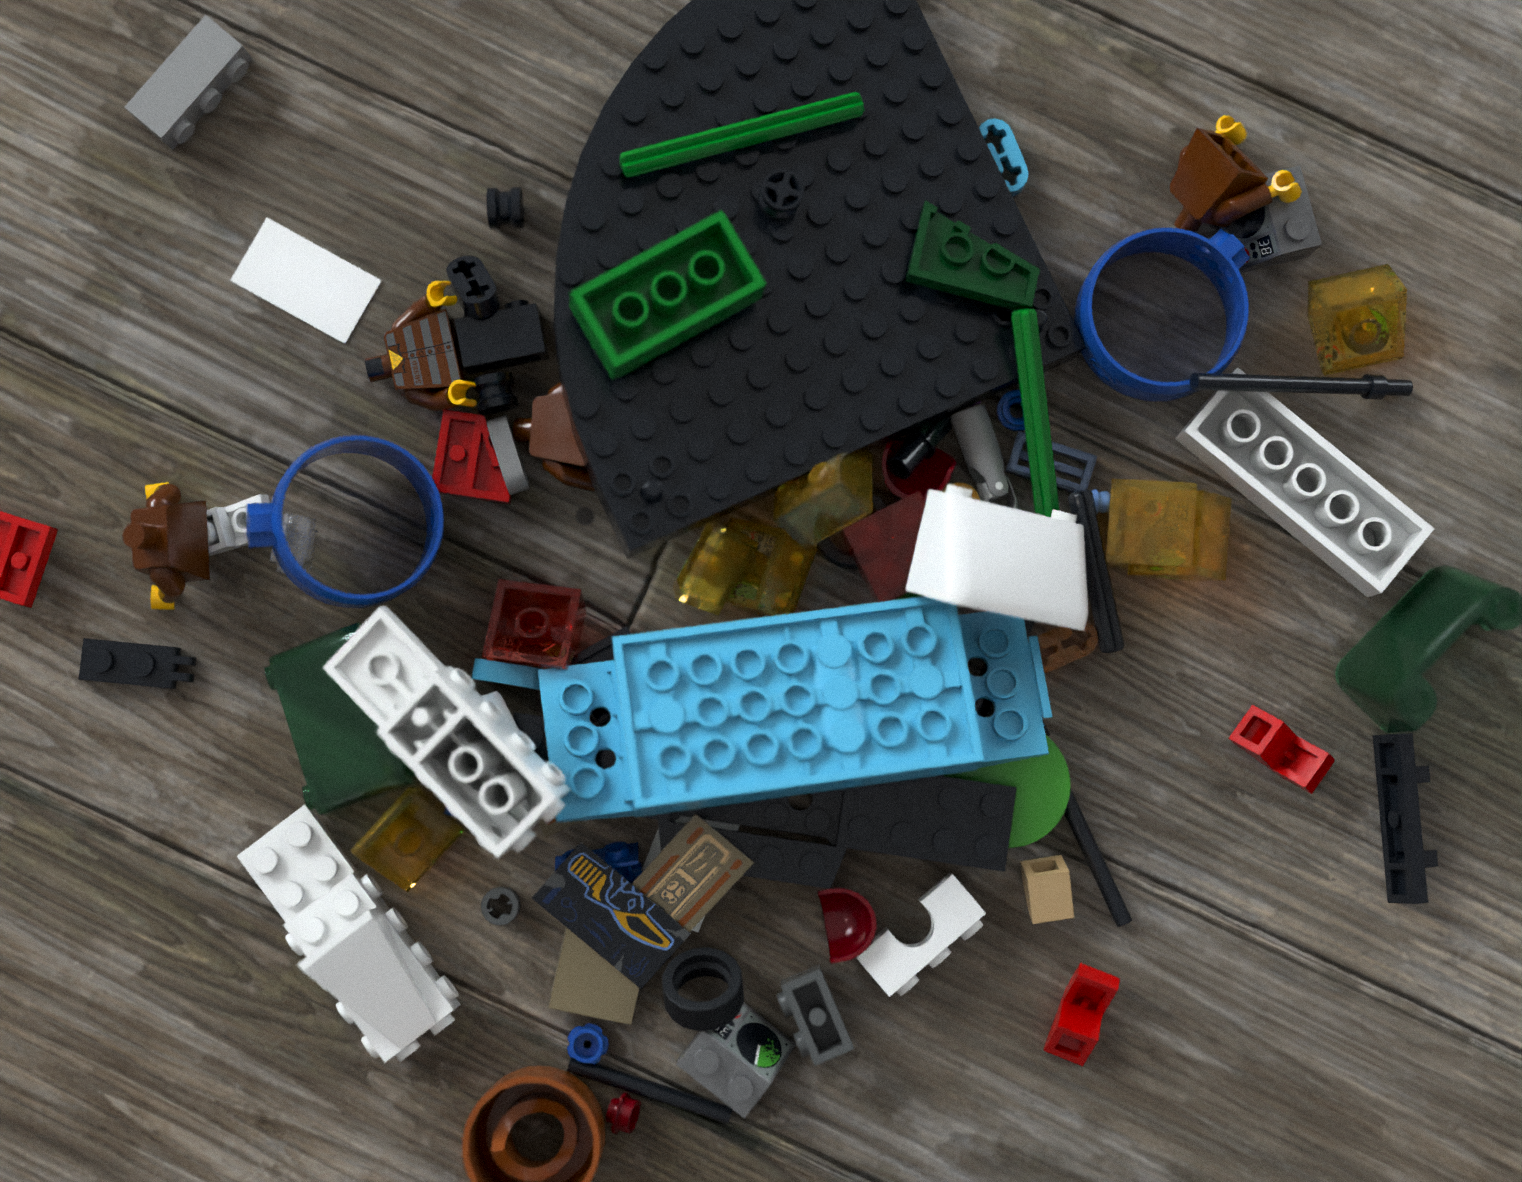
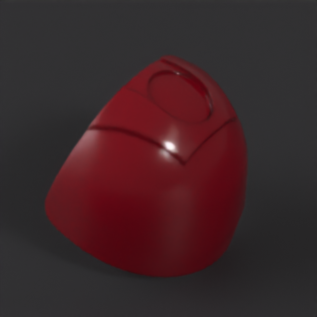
[882,438,956,503]
[817,888,877,964]

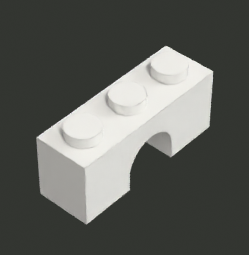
[856,872,986,997]

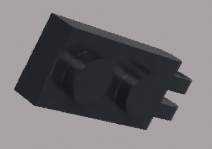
[78,638,197,689]

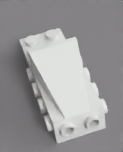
[322,606,571,858]
[237,804,461,1063]

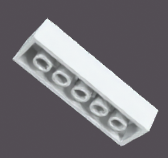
[1175,367,1434,597]

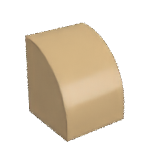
[1020,855,1074,924]

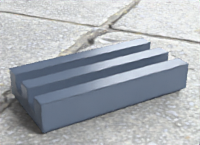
[1005,431,1097,493]

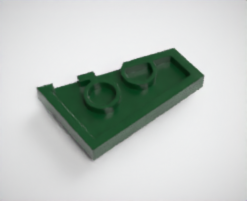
[906,200,1040,310]

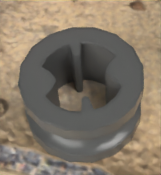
[481,886,521,926]

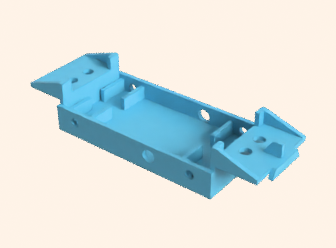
[538,596,1052,822]

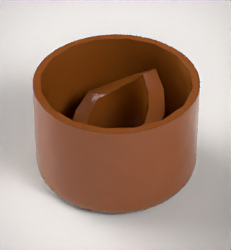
[462,1066,606,1182]

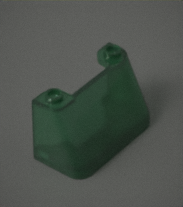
[1335,565,1522,733]
[264,622,420,816]

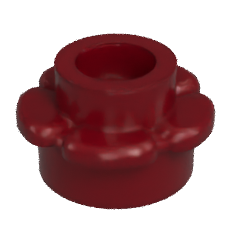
[606,1092,641,1134]

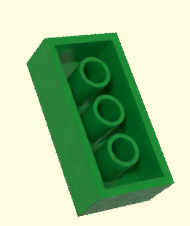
[569,210,767,380]

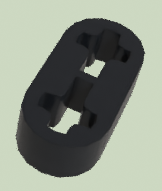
[446,256,501,319]

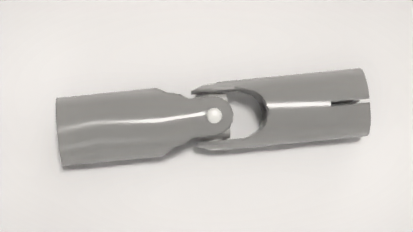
[950,405,1021,510]

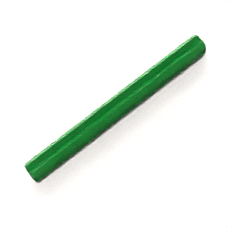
[620,92,864,177]
[1011,308,1060,517]

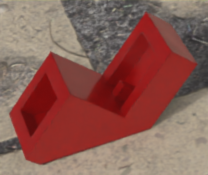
[1228,705,1335,794]
[1043,963,1120,1066]

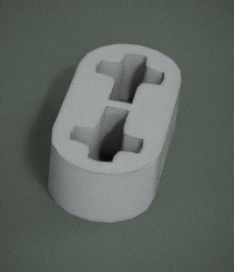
[486,415,530,495]

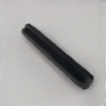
[1068,490,1125,653]

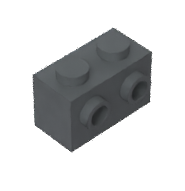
[776,964,854,1066]

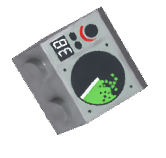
[1217,165,1322,273]
[677,1002,796,1118]

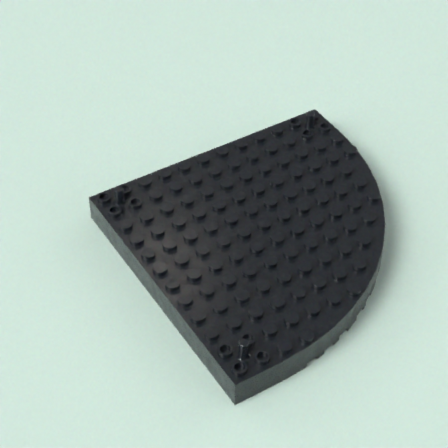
[553,0,1086,559]

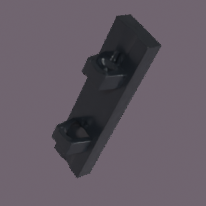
[1372,733,1438,904]

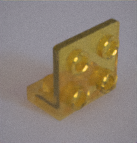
[1106,479,1197,569]

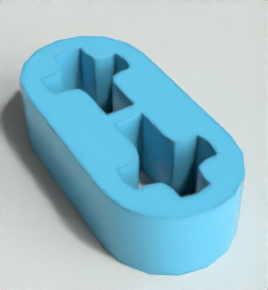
[979,119,1028,196]
[471,658,542,690]

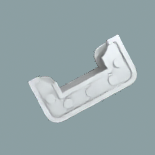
[905,484,1088,631]

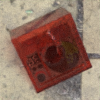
[482,579,586,670]

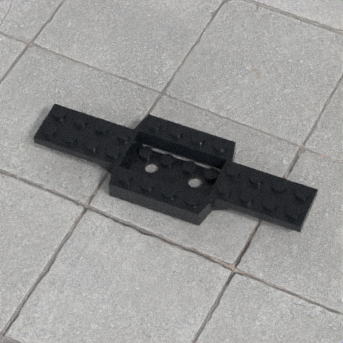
[513,712,1017,889]

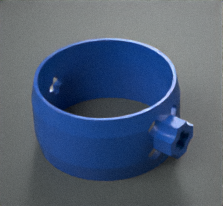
[1074,228,1250,402]
[246,435,444,608]

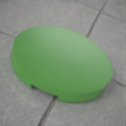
[944,734,1070,848]

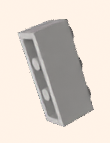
[124,15,252,150]

